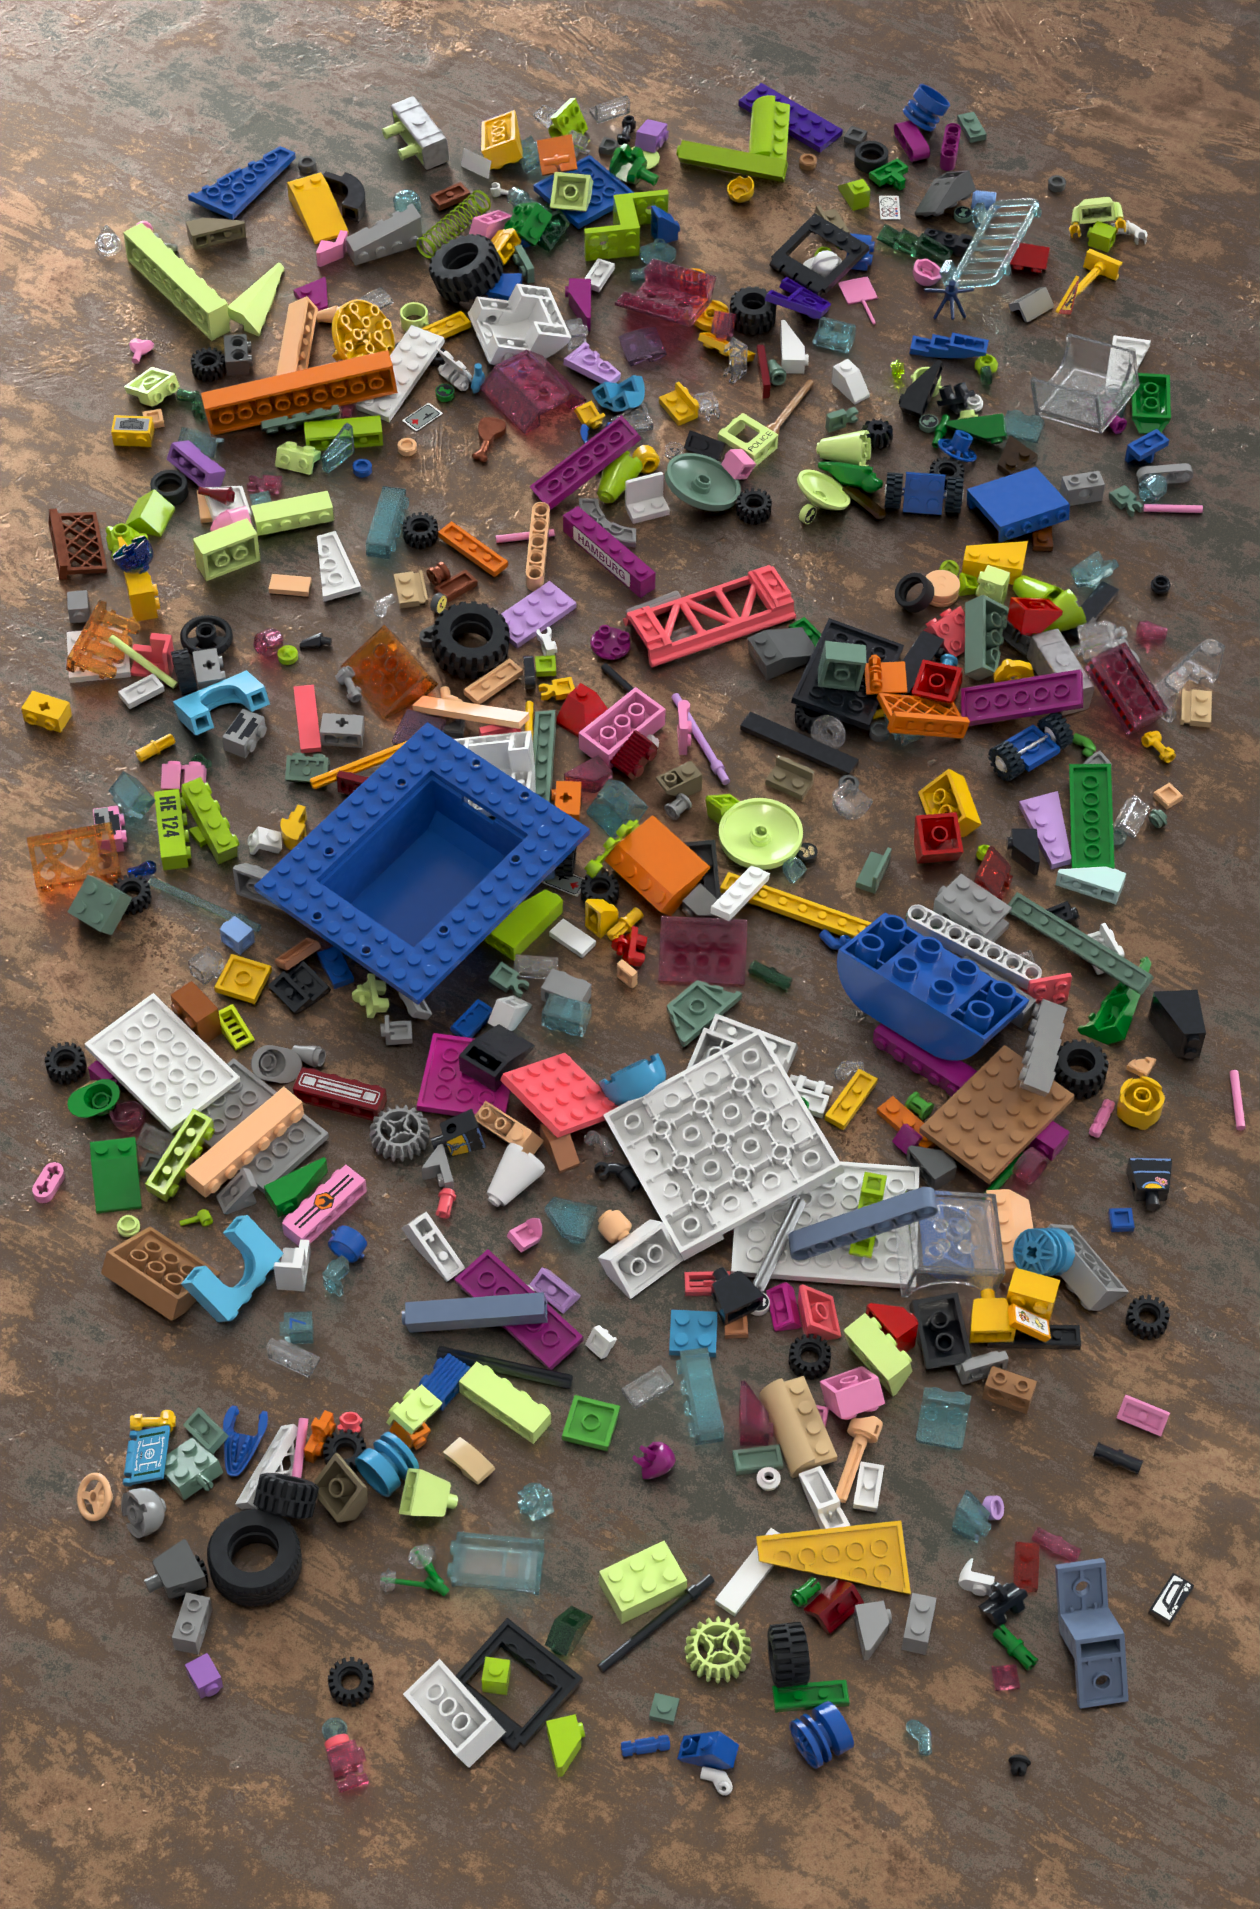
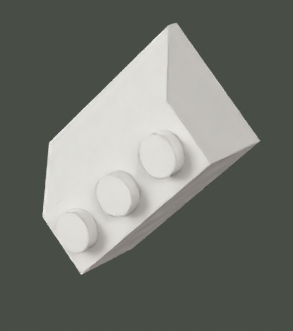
[597,1219,683,1299]

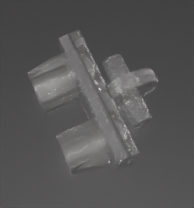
[570,129,591,158]

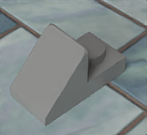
[422,1144,454,1190]
[216,1168,258,1214]

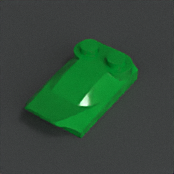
[1130,373,1171,434]

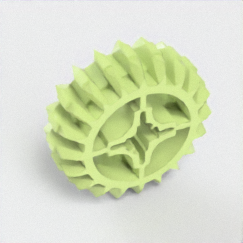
[684,1616,752,1684]

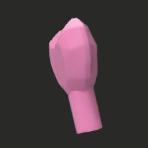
[129,338,154,364]

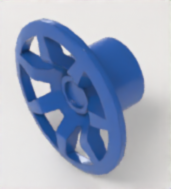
[938,430,977,462]

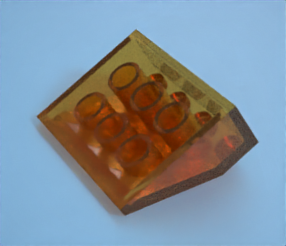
[341,625,438,719]

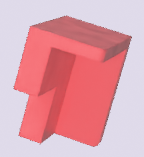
[131,633,174,679]

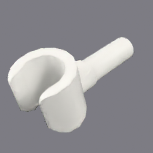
[490,182,516,197]

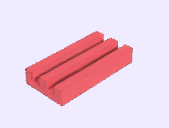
[684,1271,731,1296]

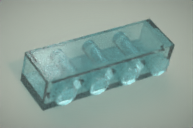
[366,486,409,559]
[676,1347,724,1445]

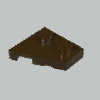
[997,436,1038,476]

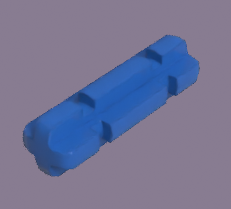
[621,1735,670,1757]

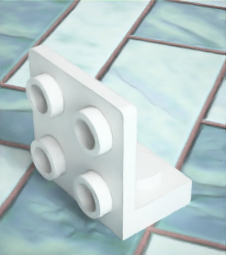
[625,472,670,524]

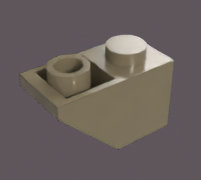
[656,761,702,797]

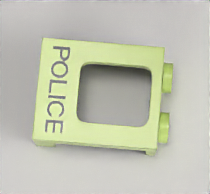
[717,413,778,468]

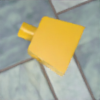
[969,1288,1016,1343]

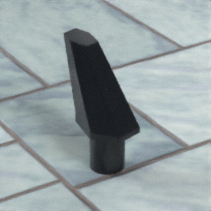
[299,633,332,648]

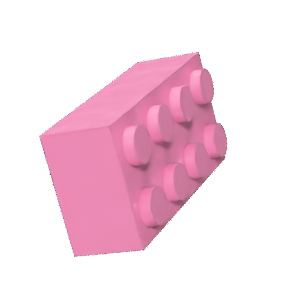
[579,687,666,771]

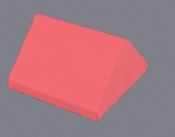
[797,1284,841,1341]

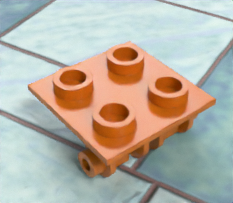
[865,654,907,695]

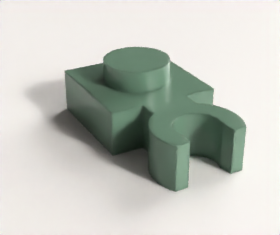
[825,407,859,432]
[1109,485,1143,517]
[488,962,530,998]

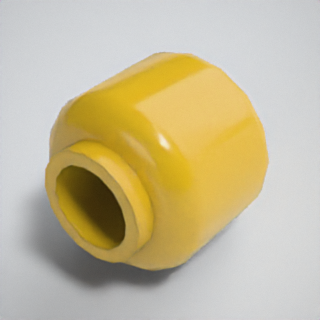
[632,445,660,474]

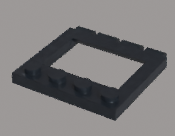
[769,213,870,296]
[456,1618,583,1751]

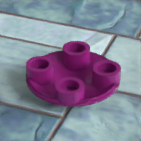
[590,625,630,660]

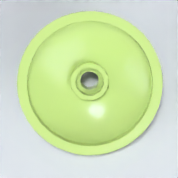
[797,470,850,511]

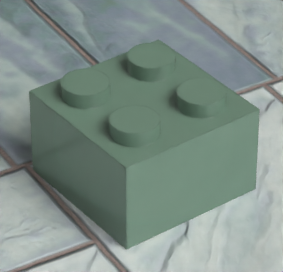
[818,641,866,691]
[67,874,132,935]

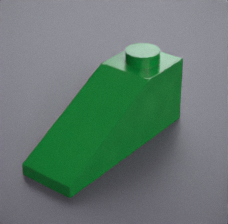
[946,413,1007,444]
[264,1157,328,1218]

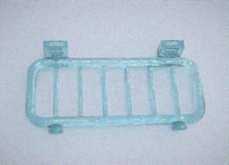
[939,198,1041,288]

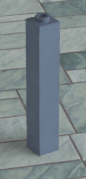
[402,1292,548,1333]

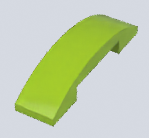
[849,1172,887,1259]

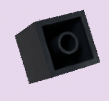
[1148,989,1206,1059]

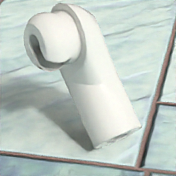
[700,1766,733,1795]

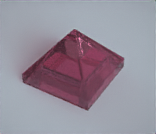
[991,1664,1020,1691]

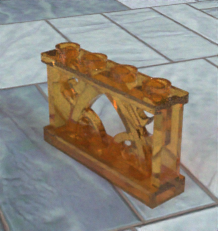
[26,822,121,892]

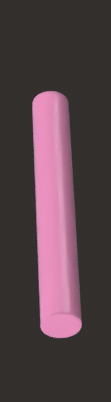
[1143,504,1203,513]
[496,529,555,543]
[1230,1070,1246,1130]
[292,1418,309,1478]

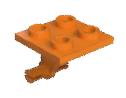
[537,134,578,176]

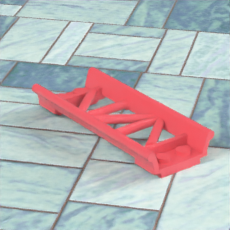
[623,565,796,668]

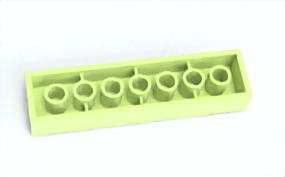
[123,223,230,341]

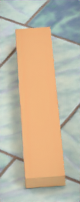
[412,696,530,729]

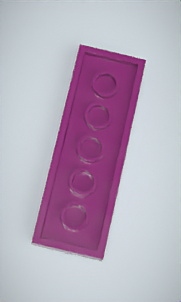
[529,415,642,510]
[961,669,1083,726]
[454,1249,584,1370]

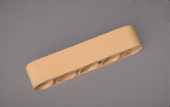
[526,502,550,591]

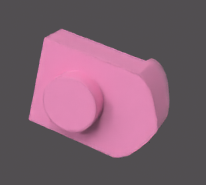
[507,1218,543,1252]

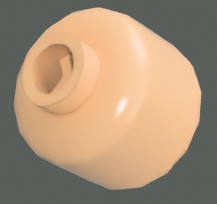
[598,1210,632,1244]

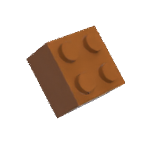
[170,981,222,1044]

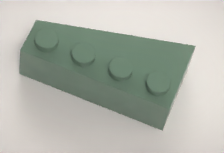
[965,595,1009,681]

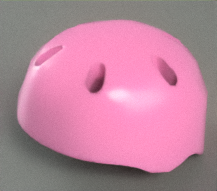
[913,259,942,286]

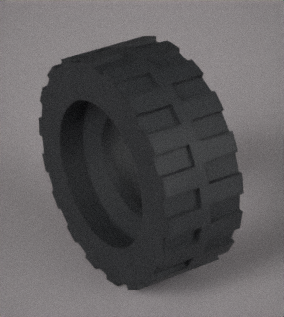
[171,648,198,695]

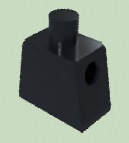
[711,1267,764,1326]

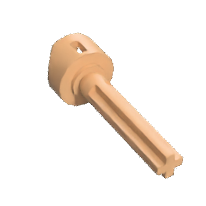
[836,1416,883,1503]

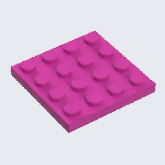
[417,1033,511,1116]

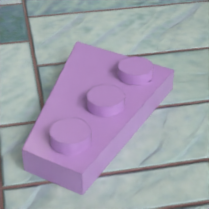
[563,342,621,384]

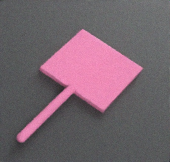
[838,276,878,325]

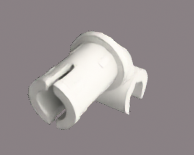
[1110,220,1147,245]

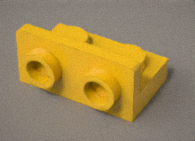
[659,382,699,426]

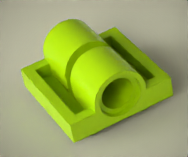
[548,98,588,144]

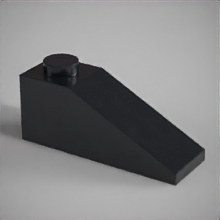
[898,360,944,418]

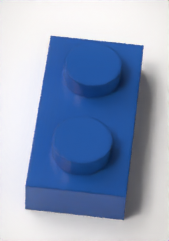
[317,946,354,989]

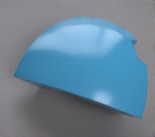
[591,375,645,412]

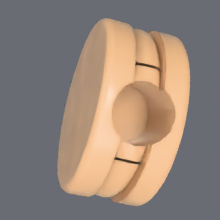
[926,570,960,607]

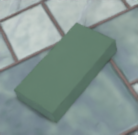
[732,1444,784,1475]

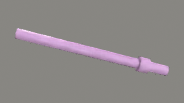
[671,693,730,785]

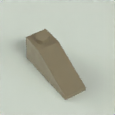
[186,218,246,250]

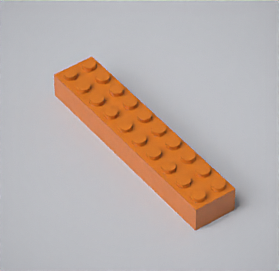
[201,350,398,436]

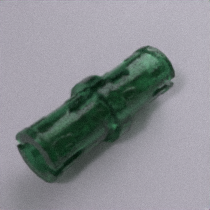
[748,960,793,991]

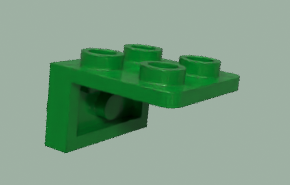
[504,202,552,246]

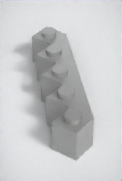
[1018,999,1068,1097]

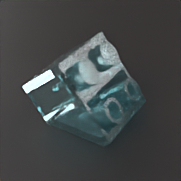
[586,779,648,838]

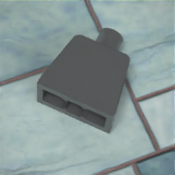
[144,1539,207,1598]

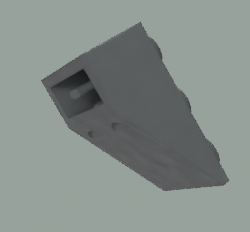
[915,170,976,217]

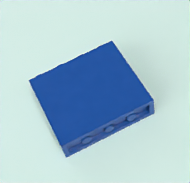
[967,467,1070,542]

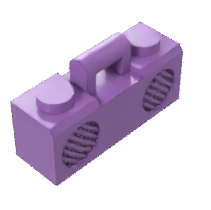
[167,440,226,487]

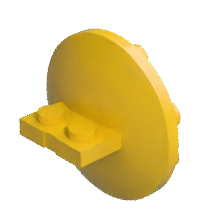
[332,299,395,361]

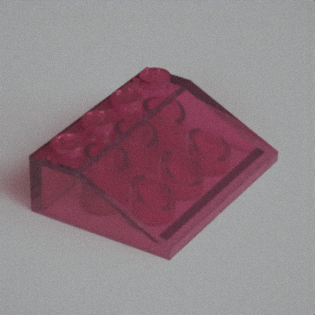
[658,916,747,985]

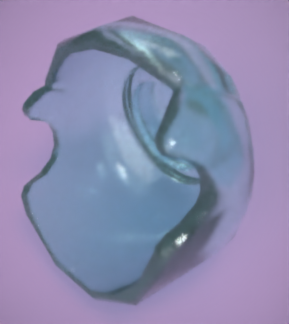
[393,189,421,212]

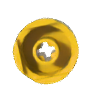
[1117,1076,1165,1130]

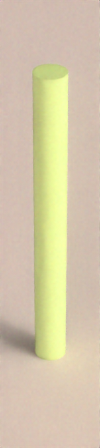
[108,635,178,689]

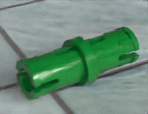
[993,1624,1039,1671]

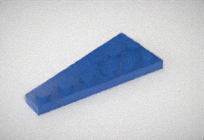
[188,146,296,220]

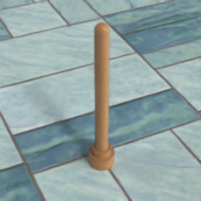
[766,379,814,435]

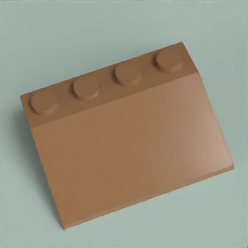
[101,1226,220,1321]

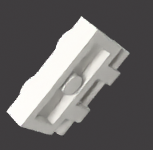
[790,1074,834,1118]

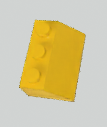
[918,769,982,837]

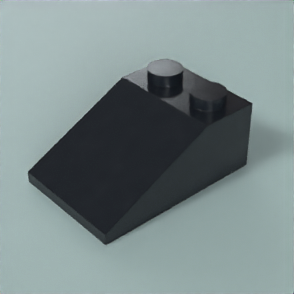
[680,840,720,906]
[909,1292,972,1370]

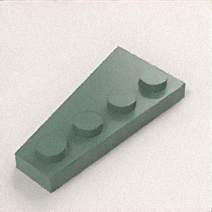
[260,405,340,434]

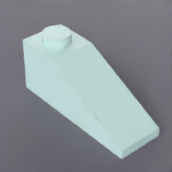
[1055,867,1126,905]

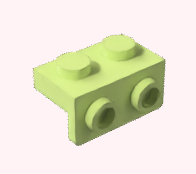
[275,441,321,475]
[386,1384,442,1435]

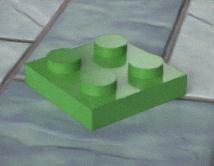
[562,1395,620,1451]

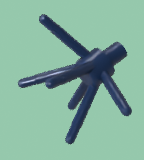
[924,280,974,320]

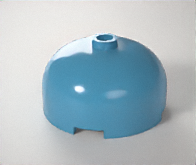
[598,1053,666,1106]

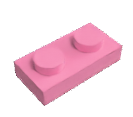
[1117,1395,1170,1436]

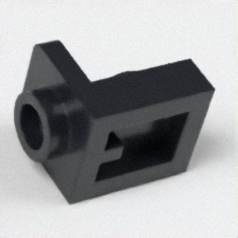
[1046,901,1080,928]

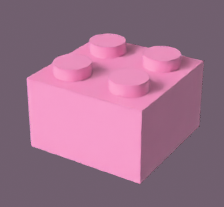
[819,1366,885,1420]

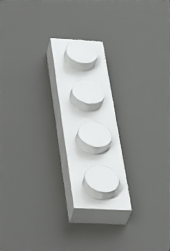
[710,866,770,921]

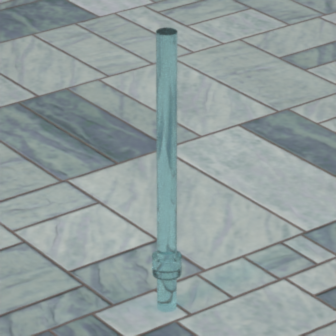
[148,877,261,933]

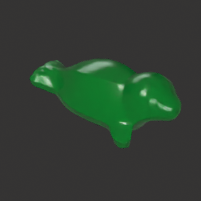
[818,462,883,493]

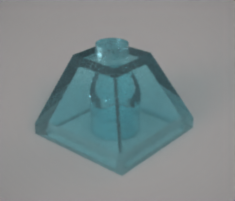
[544,1197,598,1244]

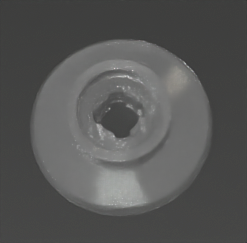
[811,715,846,749]

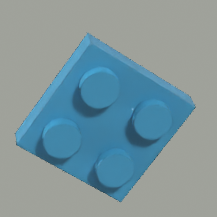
[669,1310,717,1357]

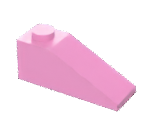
[469,210,512,240]

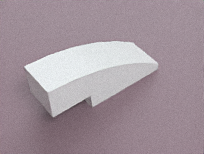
[799,1466,850,1529]

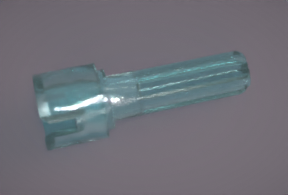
[507,187,548,210]

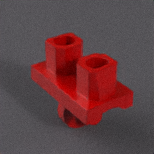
[611,926,647,967]

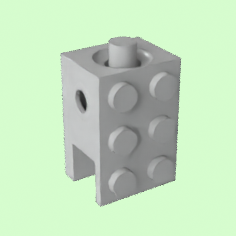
[933,874,1012,949]

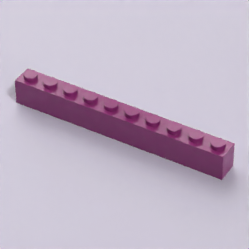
[872,1023,1069,1161]

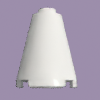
[487,1143,545,1207]

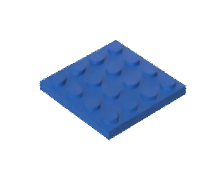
[533,155,634,229]

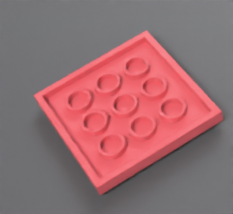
[500,1053,618,1138]

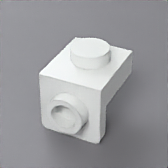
[247,826,282,855]

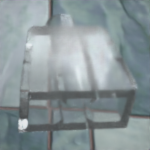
[1077,621,1127,666]

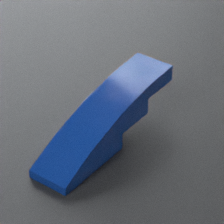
[909,332,989,358]

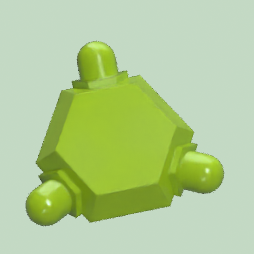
[105,523,148,561]

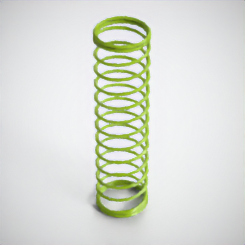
[416,190,491,258]

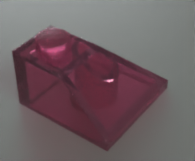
[739,1381,773,1446]

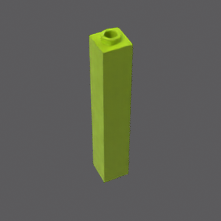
[676,140,788,182]

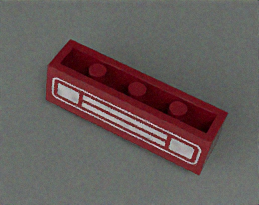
[293,1067,387,1121]

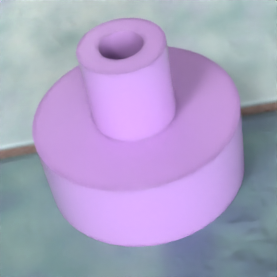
[979,1495,1004,1520]

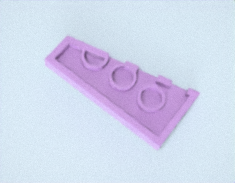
[1019,791,1071,869]

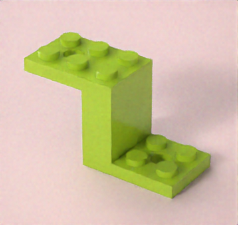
[584,189,669,261]

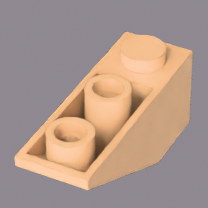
[475,1101,544,1155]

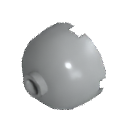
[121,1488,166,1538]

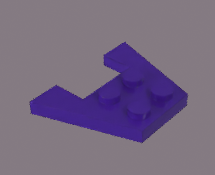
[765,277,831,319]

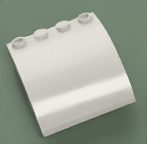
[468,284,571,366]
[454,731,536,817]

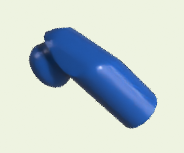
[819,929,851,950]

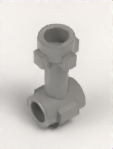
[335,666,362,702]

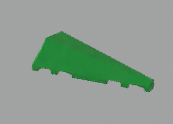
[1077,956,1152,1045]

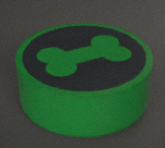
[435,384,455,402]

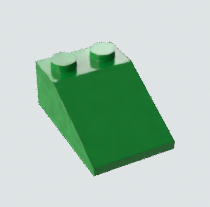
[90,1137,142,1214]

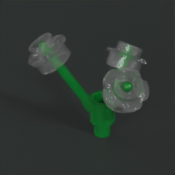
[380,1544,450,1597]

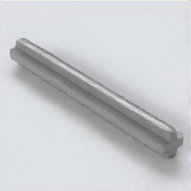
[753,1197,806,1293]

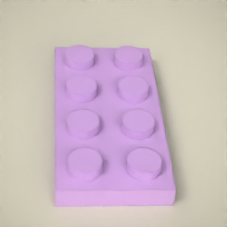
[502,581,576,649]

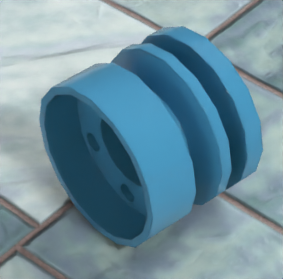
[1013,1228,1075,1276]
[355,1432,419,1497]

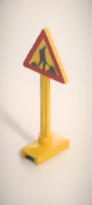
[1055,249,1122,315]

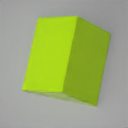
[125,489,175,537]

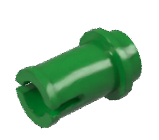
[790,1577,821,1607]

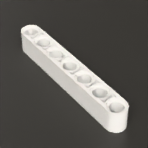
[907,905,1042,990]

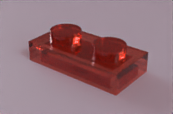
[1013,1541,1040,1593]

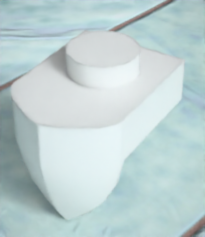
[958,1558,995,1596]

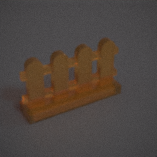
[66,600,141,680]

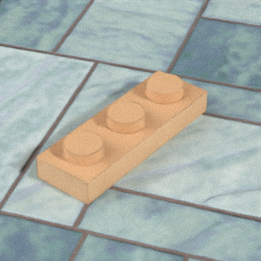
[464,658,523,705]

